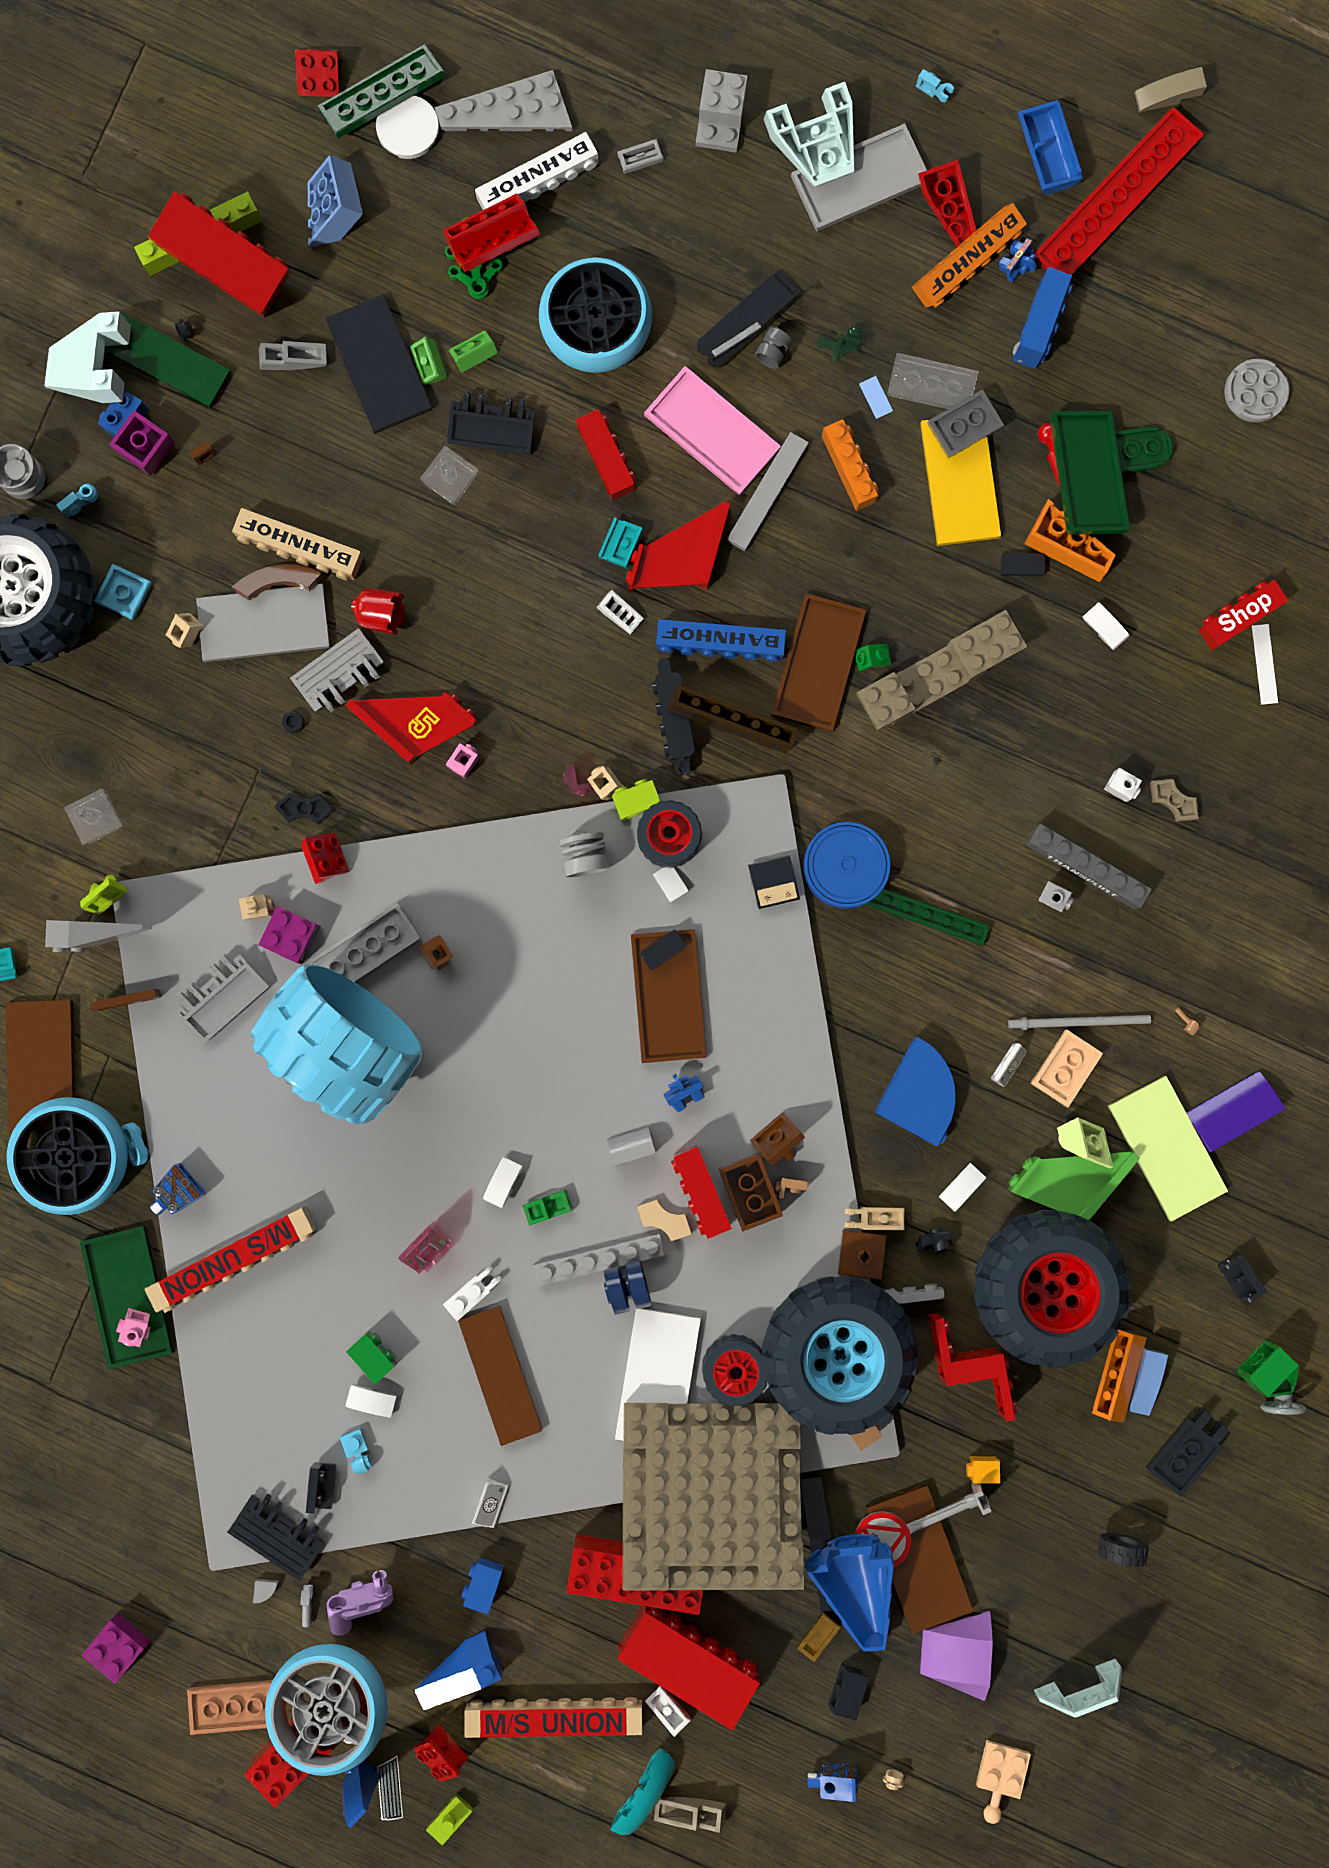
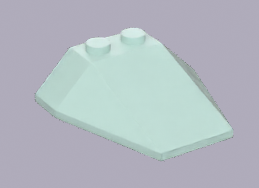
[1034,1659,1122,1718]

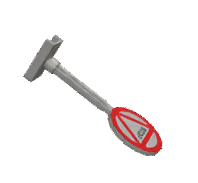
[855,1482,992,1568]

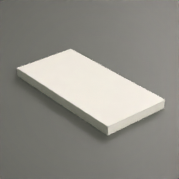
[615,1308,701,1441]

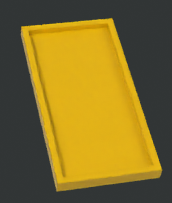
[920,420,1001,546]

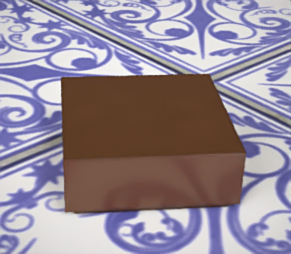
[189,441,216,465]

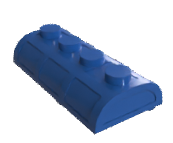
[1017,100,1083,194]

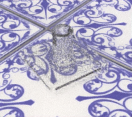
[420,445,479,505]
[64,788,123,846]

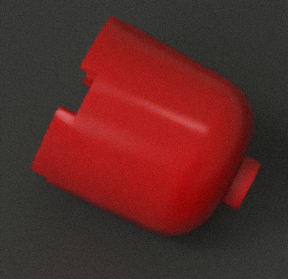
[352,588,406,635]

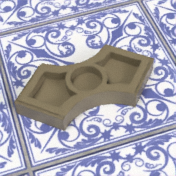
[1150,779,1199,822]

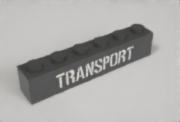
[1024,824,1152,910]

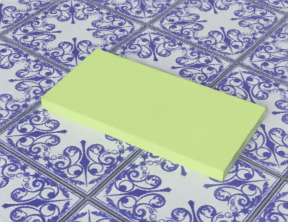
[1108,1076,1228,1221]

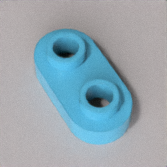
[121,1122,149,1166]

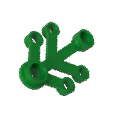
[445,217,503,299]

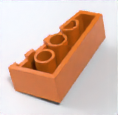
[1024,499,1115,582]

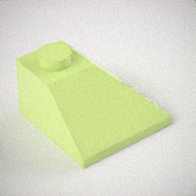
[1057,1118,1113,1169]

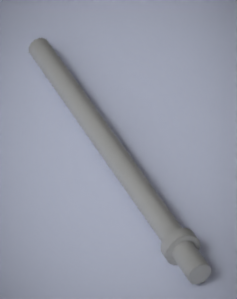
[1008,1015,1151,1030]

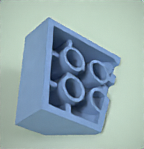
[308,155,363,247]

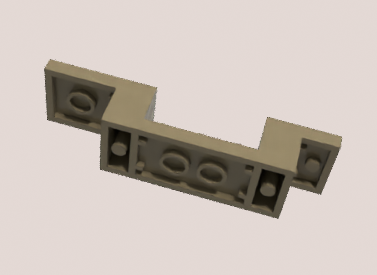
[856,610,1027,731]

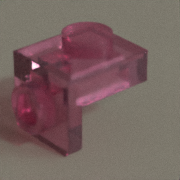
[563,764,591,796]

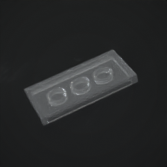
[887,353,978,409]

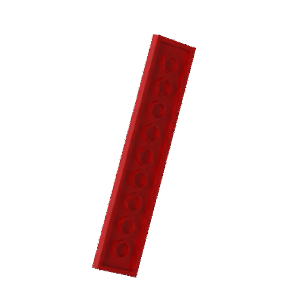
[1034,107,1204,275]

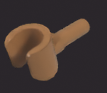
[1175,1007,1199,1035]

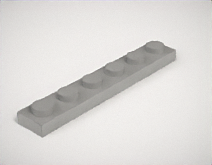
[533,1233,665,1287]

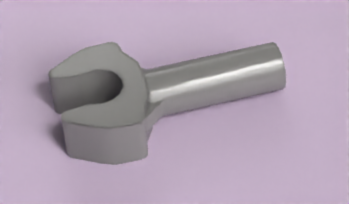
[300,1584,314,1627]

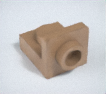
[774,1176,808,1200]

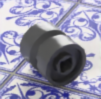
[755,327,793,369]

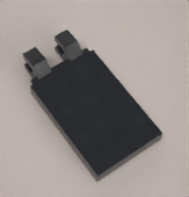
[1146,1407,1230,1497]

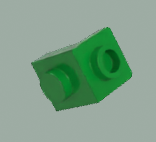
[855,644,891,671]

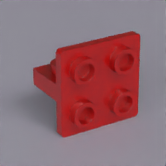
[300,833,349,884]
[413,1725,469,1782]

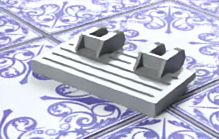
[290,628,384,713]
[174,954,269,1044]

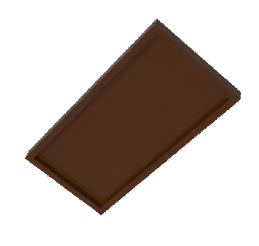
[771,593,866,732]
[631,929,706,1063]
[6,1000,75,1132]
[865,1484,973,1634]

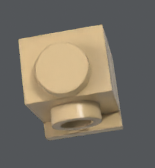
[166,613,204,648]
[587,766,624,801]

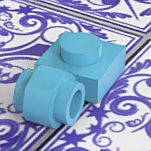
[57,484,98,517]
[340,1428,372,1474]

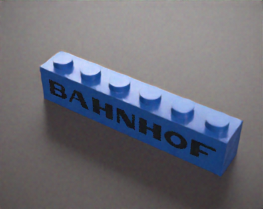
[656,619,786,662]

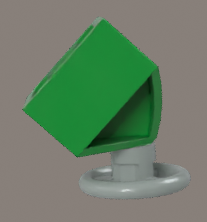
[1236,1340,1306,1415]

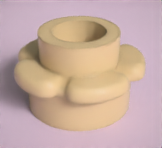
[883,1769,904,1790]

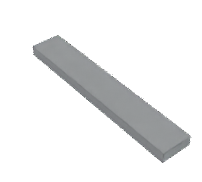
[727,432,809,551]

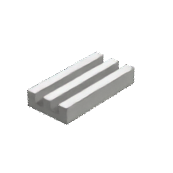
[617,139,663,174]

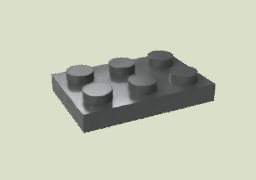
[927,389,1004,459]

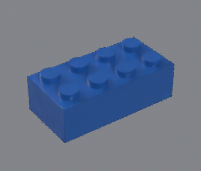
[1012,267,1073,369]

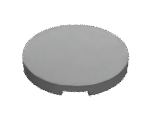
[1224,359,1289,423]

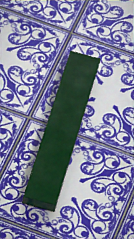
[865,888,990,946]

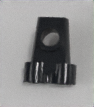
[915,1228,952,1254]

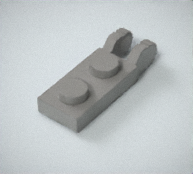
[884,1284,945,1304]

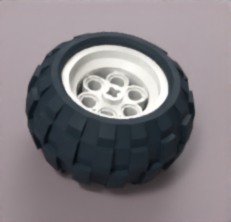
[0,514,96,666]

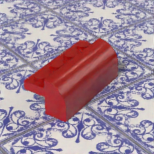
[442,193,540,272]

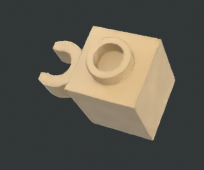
[239,894,275,921]

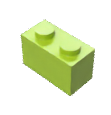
[612,779,660,822]

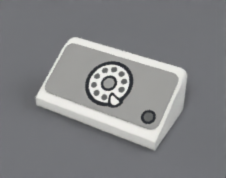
[991,1043,1027,1087]
[472,1478,508,1528]

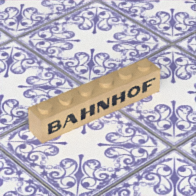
[232,508,363,581]

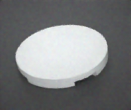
[376,96,439,159]

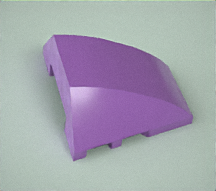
[920,1611,993,1701]

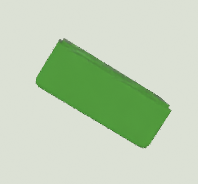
[449,330,497,372]
[410,337,447,386]

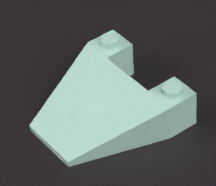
[764,82,854,187]
[45,312,131,403]

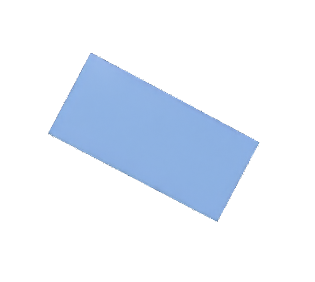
[859,376,893,419]

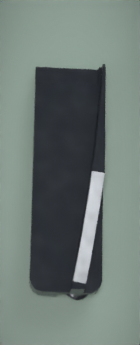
[697,270,803,368]

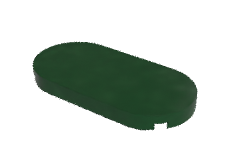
[1115,426,1173,474]

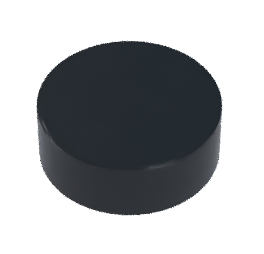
[282,711,305,733]

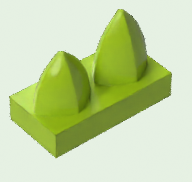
[80,874,127,915]

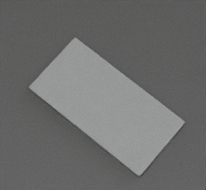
[791,124,927,232]
[196,584,331,662]

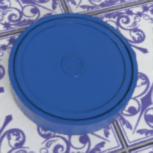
[803,822,890,909]

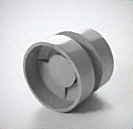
[0,444,45,499]

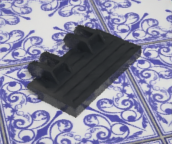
[447,392,536,454]
[227,1493,325,1581]

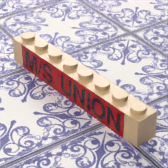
[144,1206,317,1313]
[465,1697,642,1738]

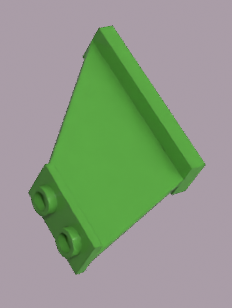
[1007,1151,1140,1220]

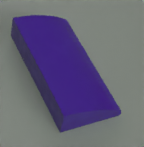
[1186,1071,1285,1152]

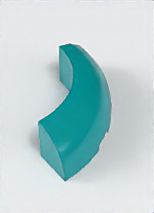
[610,1748,676,1835]

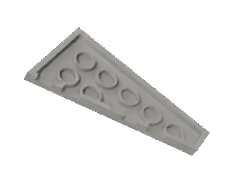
[435,70,573,131]

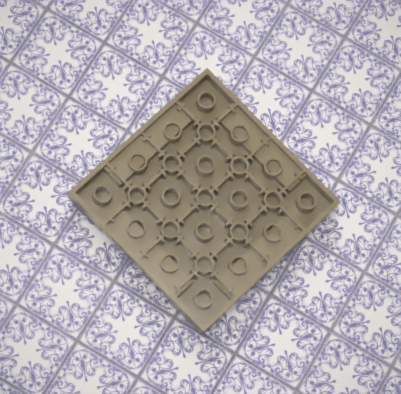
[622,1403,804,1590]

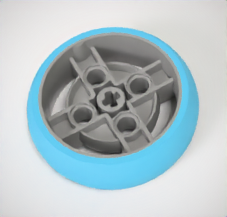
[265,1644,388,1776]

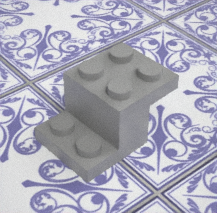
[696,69,747,152]

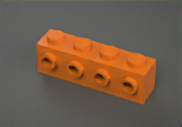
[822,419,879,511]
[1092,1329,1147,1422]

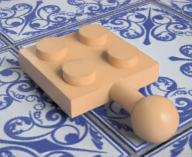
[976,1740,1031,1824]

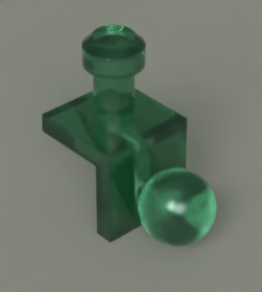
[817,325,862,362]

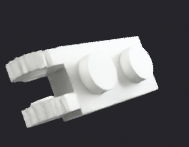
[443,1265,502,1321]

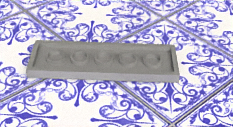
[289,902,421,982]

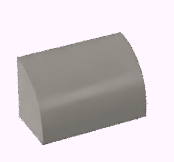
[607,1128,656,1166]

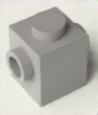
[1038,881,1074,912]

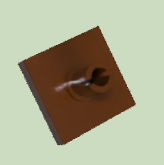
[750,1112,805,1166]
[837,1230,886,1279]

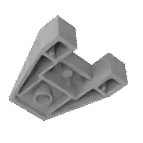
[45,920,152,952]

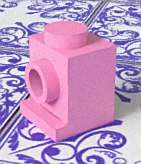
[446,743,479,779]

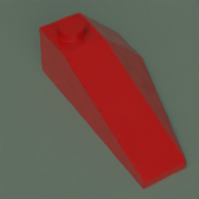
[918,160,976,247]

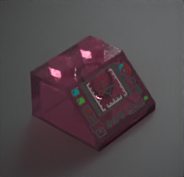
[398,1222,452,1274]

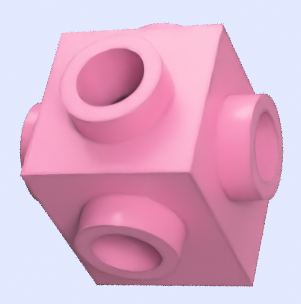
[116,1308,151,1347]

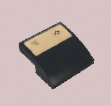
[748,855,800,909]

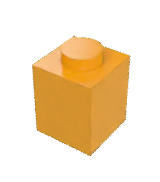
[966,1456,1000,1483]

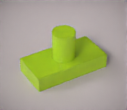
[426,1793,473,1845]

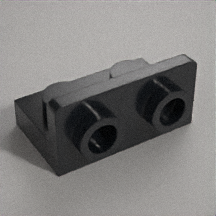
[305,1462,336,1514]

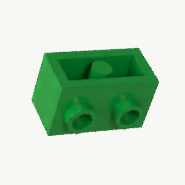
[346,1331,397,1385]

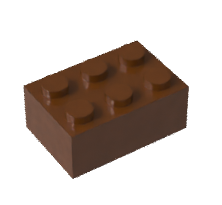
[718,1153,783,1232]

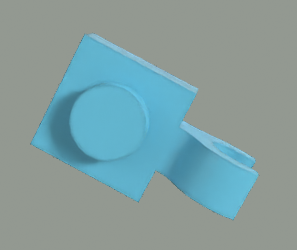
[916,69,954,103]

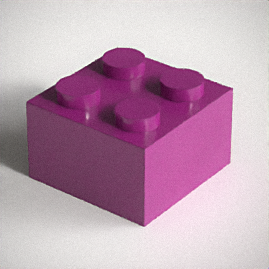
[109,411,175,476]
[258,906,320,965]
[81,1613,151,1684]

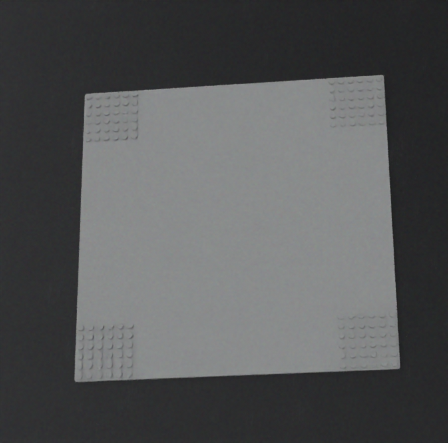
[113,774,899,1571]

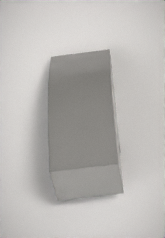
[259,341,327,370]

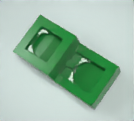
[522,1190,573,1226]

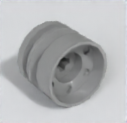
[559,832,610,878]

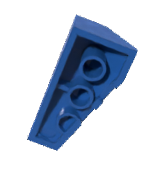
[415,1630,504,1710]
[342,1760,380,1828]

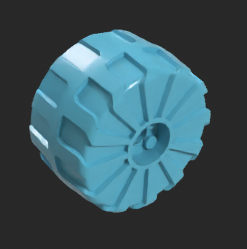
[251,964,423,1124]

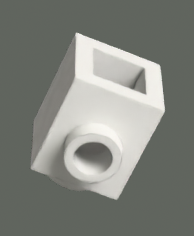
[1104,768,1142,802]

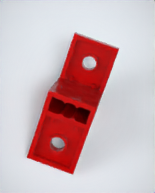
[928,1312,1017,1422]

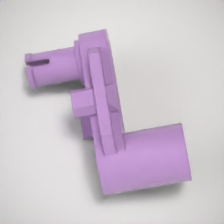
[327,1570,393,1636]

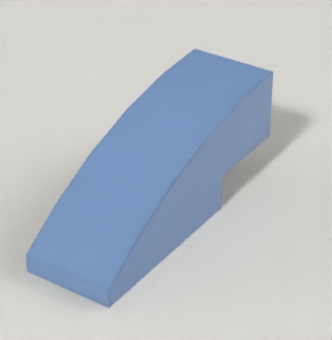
[1127,1348,1168,1416]

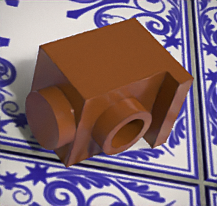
[417,935,453,970]

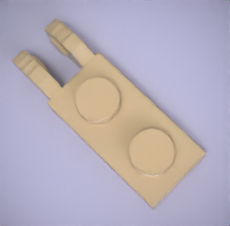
[845,1207,904,1230]

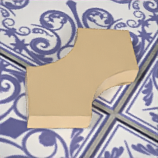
[637,1199,691,1241]

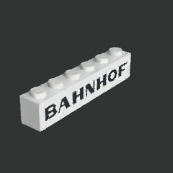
[475,132,598,210]

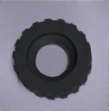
[1097,1533,1149,1567]

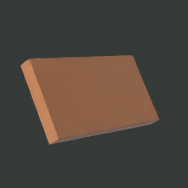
[187,1680,273,1735]

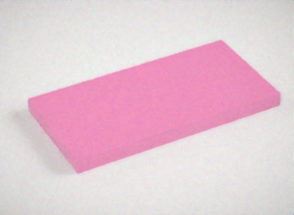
[644,366,781,496]

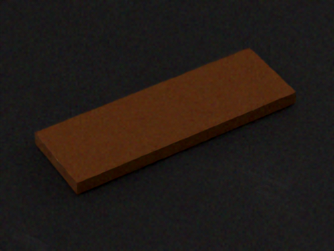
[458,1305,543,1446]

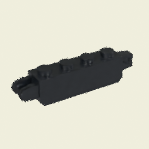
[652,658,695,776]

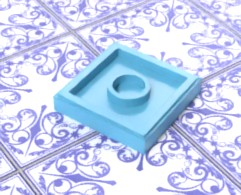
[94,564,152,621]

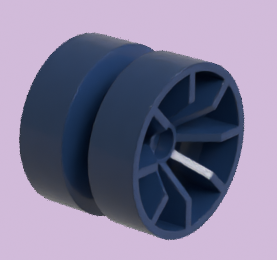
[604,1260,652,1315]

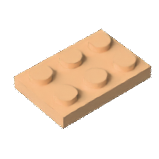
[1030,1030,1103,1107]

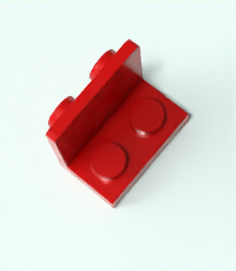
[295,49,342,97]

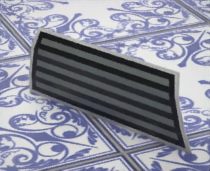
[377,1756,403,1820]

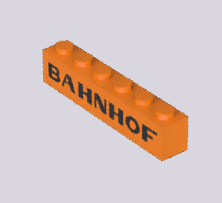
[912,203,1027,307]

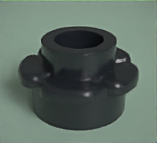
[175,319,193,340]

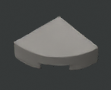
[253,1579,278,1603]

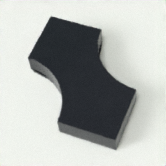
[274,793,335,824]

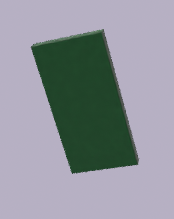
[1049,411,1130,535]
[80,1226,174,1370]

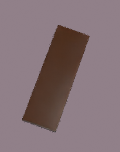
[90,989,161,1011]

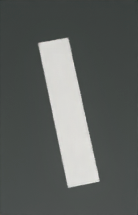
[1252,624,1278,704]

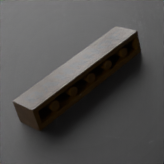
[667,684,798,754]

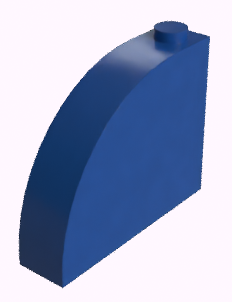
[874,1037,955,1146]

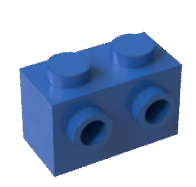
[98,390,148,437]
[461,1557,504,1614]

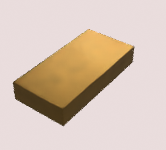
[796,1612,841,1662]

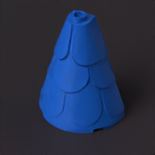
[805,1534,894,1652]

